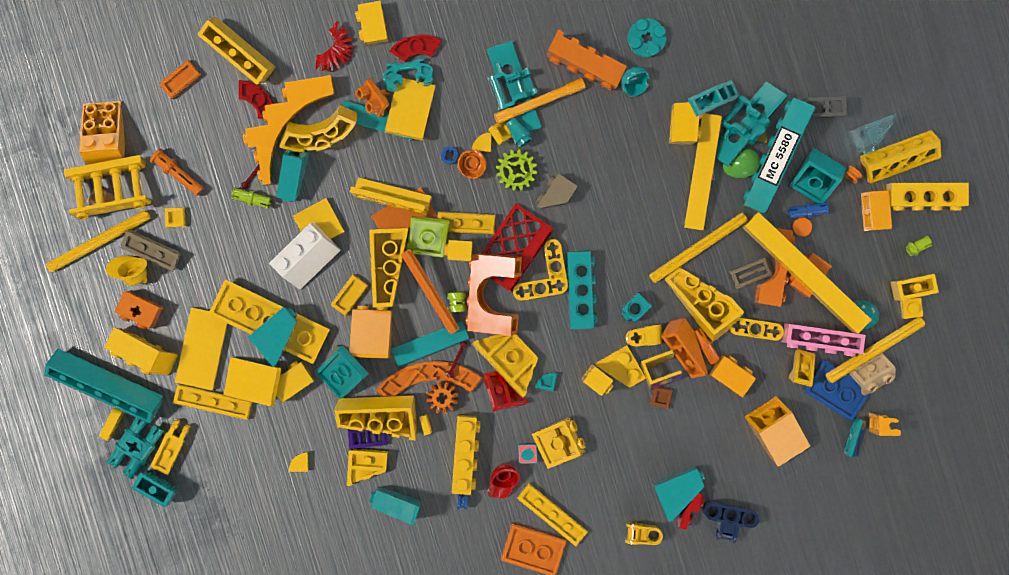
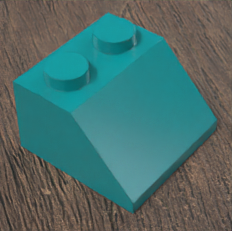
[789,148,846,204]

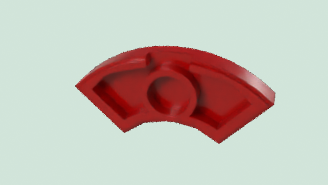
[389,34,442,63]
[238,80,274,119]

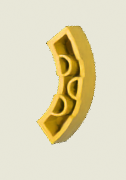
[279,105,357,152]

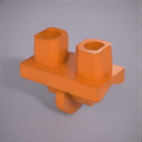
[355,78,390,118]

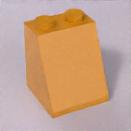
[349,306,393,358]
[744,396,810,467]

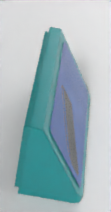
[844,418,868,458]

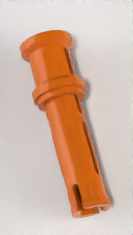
[150,148,204,197]

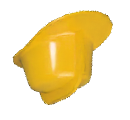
[106,255,147,286]

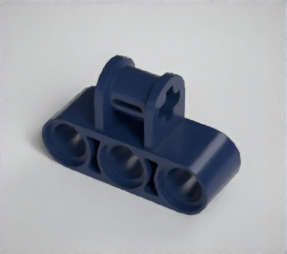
[702,500,759,543]

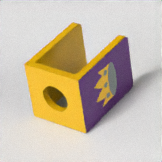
[641,350,682,390]

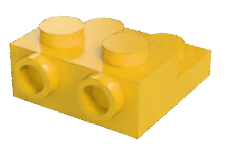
[532,417,586,469]

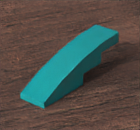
[688,80,740,117]

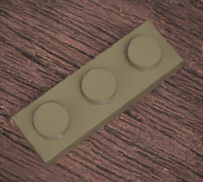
[120,229,181,272]

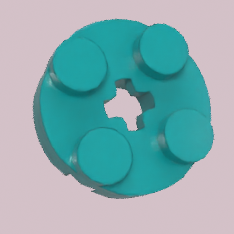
[627,18,666,58]

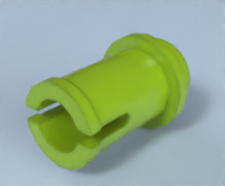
[906,236,932,256]

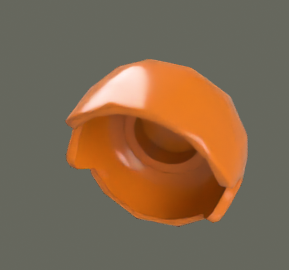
[458,149,487,179]

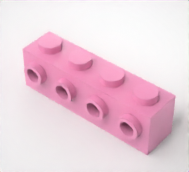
[782,323,866,357]

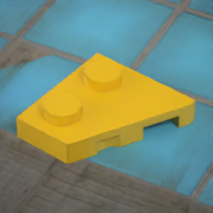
[347,448,388,486]

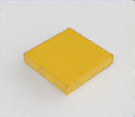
[293,198,345,239]

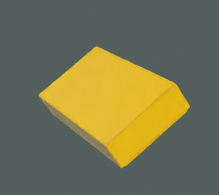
[330,274,369,316]

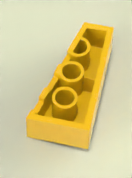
[369,227,409,307]
[334,396,418,441]

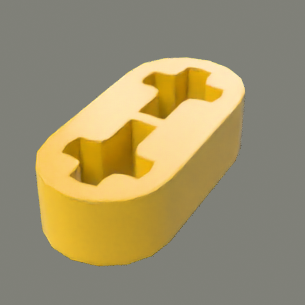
[99,407,125,442]

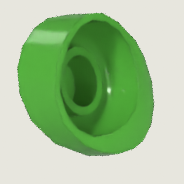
[722,148,760,178]

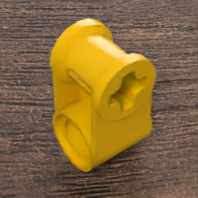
[625,324,664,346]
[625,522,663,545]

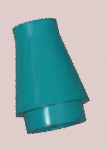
[506,118,532,147]

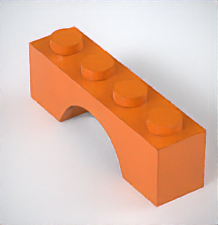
[755,228,795,307]

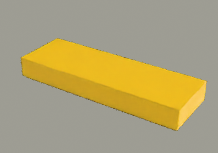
[437,211,495,234]

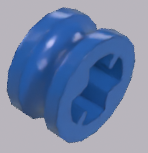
[441,147,458,165]
[457,494,468,510]

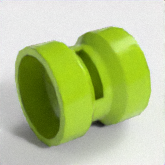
[447,292,467,312]

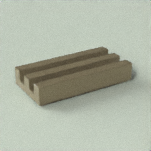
[729,257,772,289]

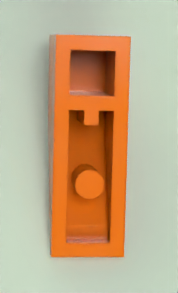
[661,318,708,378]

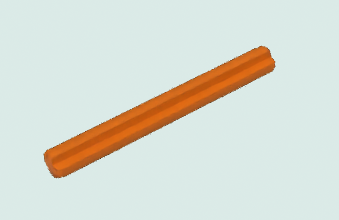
[401,249,459,334]

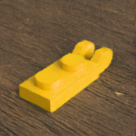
[150,419,191,475]

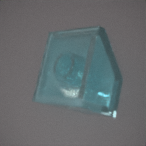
[849,114,896,154]

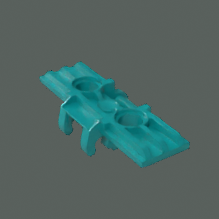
[486,41,542,132]
[715,81,788,167]

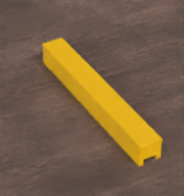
[742,212,871,334]

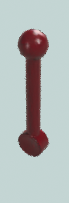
[241,165,260,189]
[446,341,467,378]

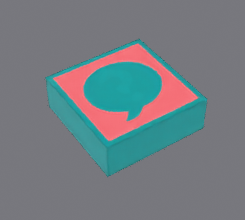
[518,443,538,464]

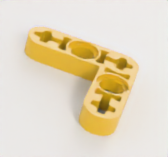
[513,239,568,300]

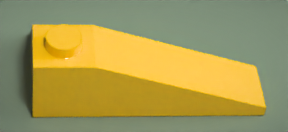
[665,267,744,342]

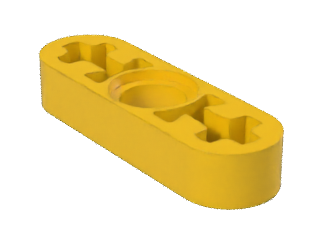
[729,318,784,340]

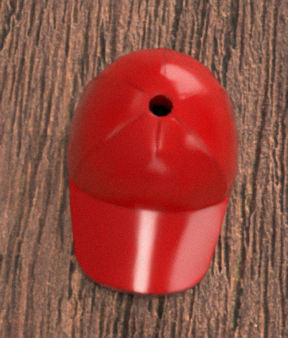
[488,463,520,499]

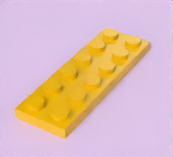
[208,279,330,364]

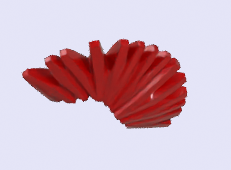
[315,21,353,71]

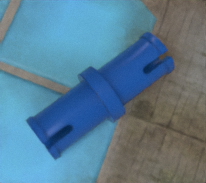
[788,202,829,219]

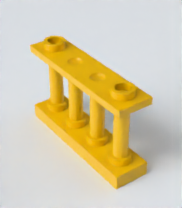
[64,155,151,220]

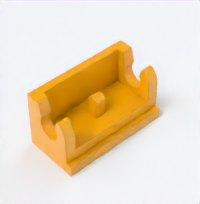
[861,190,892,231]
[869,412,901,436]

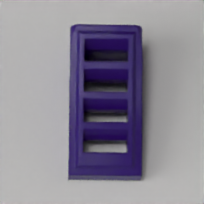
[348,429,389,449]

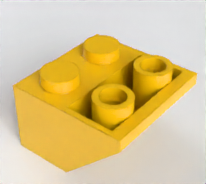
[669,102,703,145]

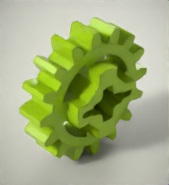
[496,149,537,191]

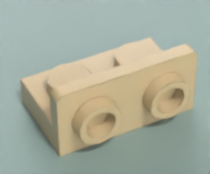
[849,353,896,396]

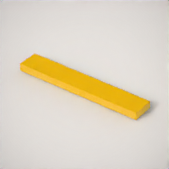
[684,113,722,230]

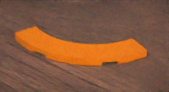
[376,361,483,397]

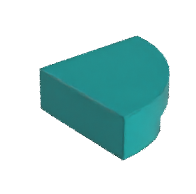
[535,372,558,392]

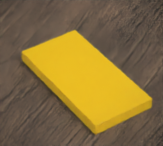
[175,307,228,390]

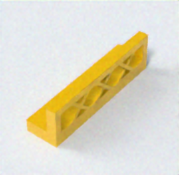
[860,130,941,184]
[350,177,432,216]

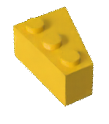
[104,327,179,375]

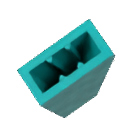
[276,150,310,202]
[248,307,298,367]
[653,466,705,522]
[369,487,421,525]

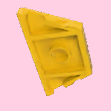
[472,334,538,398]

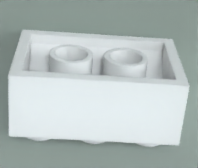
[269,222,341,290]

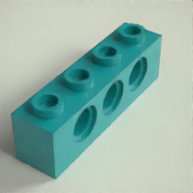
[567,251,597,329]

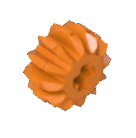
[426,381,458,414]

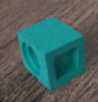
[620,292,652,322]

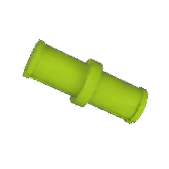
[231,187,272,209]

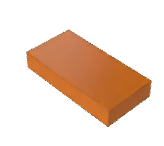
[159,60,201,99]

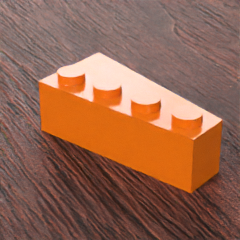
[547,29,627,90]

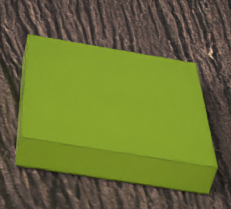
[405,216,450,257]

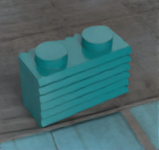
[132,470,179,508]

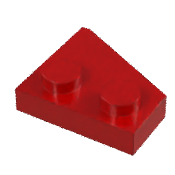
[483,371,529,412]

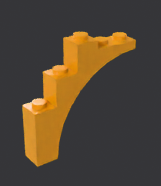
[243,75,335,185]

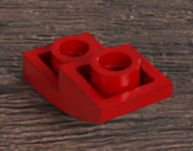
[677,492,704,530]

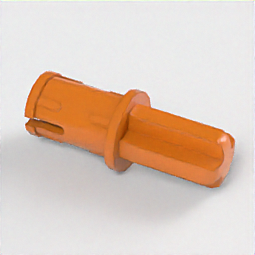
[694,327,720,365]

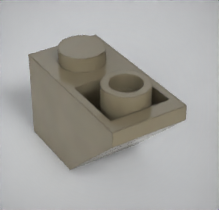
[536,173,578,209]

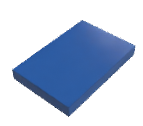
[803,359,870,422]

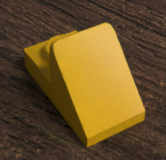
[789,349,815,387]

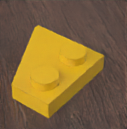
[595,345,646,388]

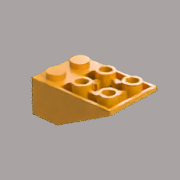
[79,101,125,165]

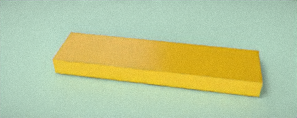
[173,384,253,420]
[517,483,588,546]

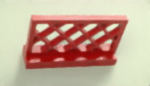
[482,203,554,292]

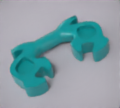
[383,58,433,92]

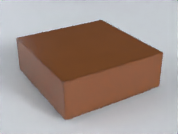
[650,387,673,409]

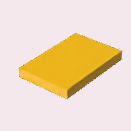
[385,78,435,141]
[224,357,281,406]

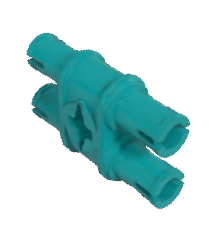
[106,417,165,479]

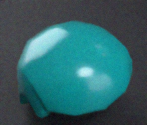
[620,67,650,97]
[854,299,880,330]

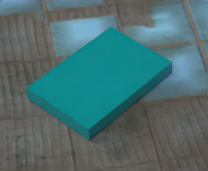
[315,345,369,398]

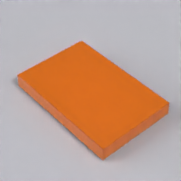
[371,187,437,229]
[501,523,567,575]

